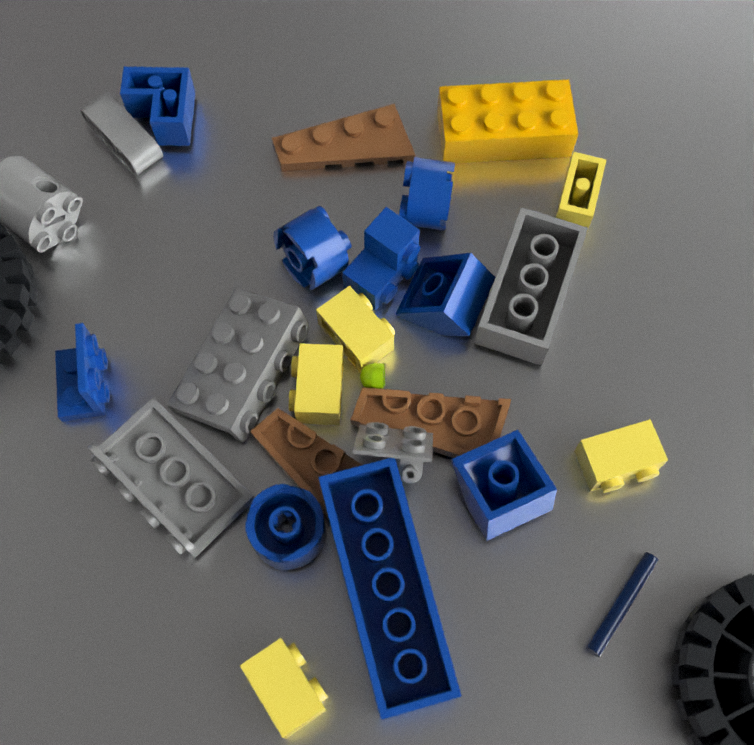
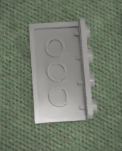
[167,288,309,442]
[88,397,255,558]

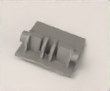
[353,422,433,483]

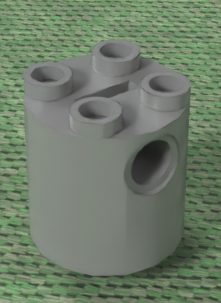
[0,155,83,252]

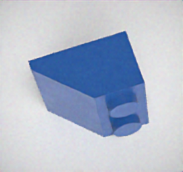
[395,253,496,336]
[451,430,557,541]

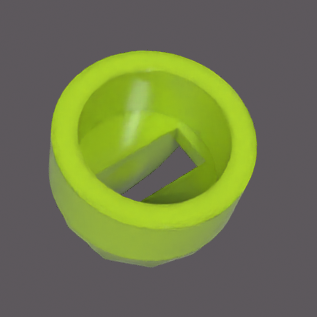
[360,363,385,389]

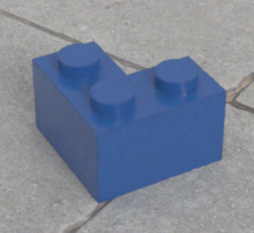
[120,67,196,146]
[342,207,421,311]

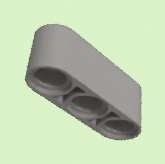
[80,92,164,176]

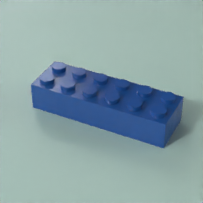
[318,458,462,720]

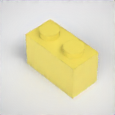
[555,152,607,234]
[316,285,395,373]
[289,343,344,425]
[574,419,668,493]
[239,638,328,739]

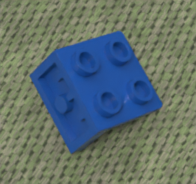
[55,323,110,422]

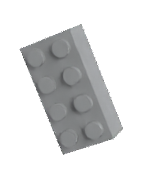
[474,207,588,366]

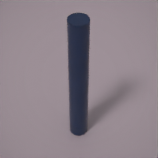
[586,552,659,657]

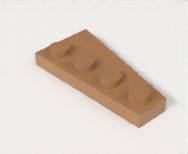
[272,104,416,172]
[350,387,512,458]
[250,408,365,523]

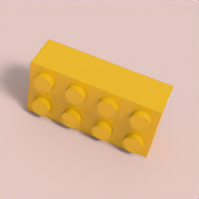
[437,79,578,164]

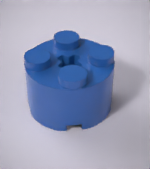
[399,157,455,231]
[273,206,351,290]
[245,484,326,570]

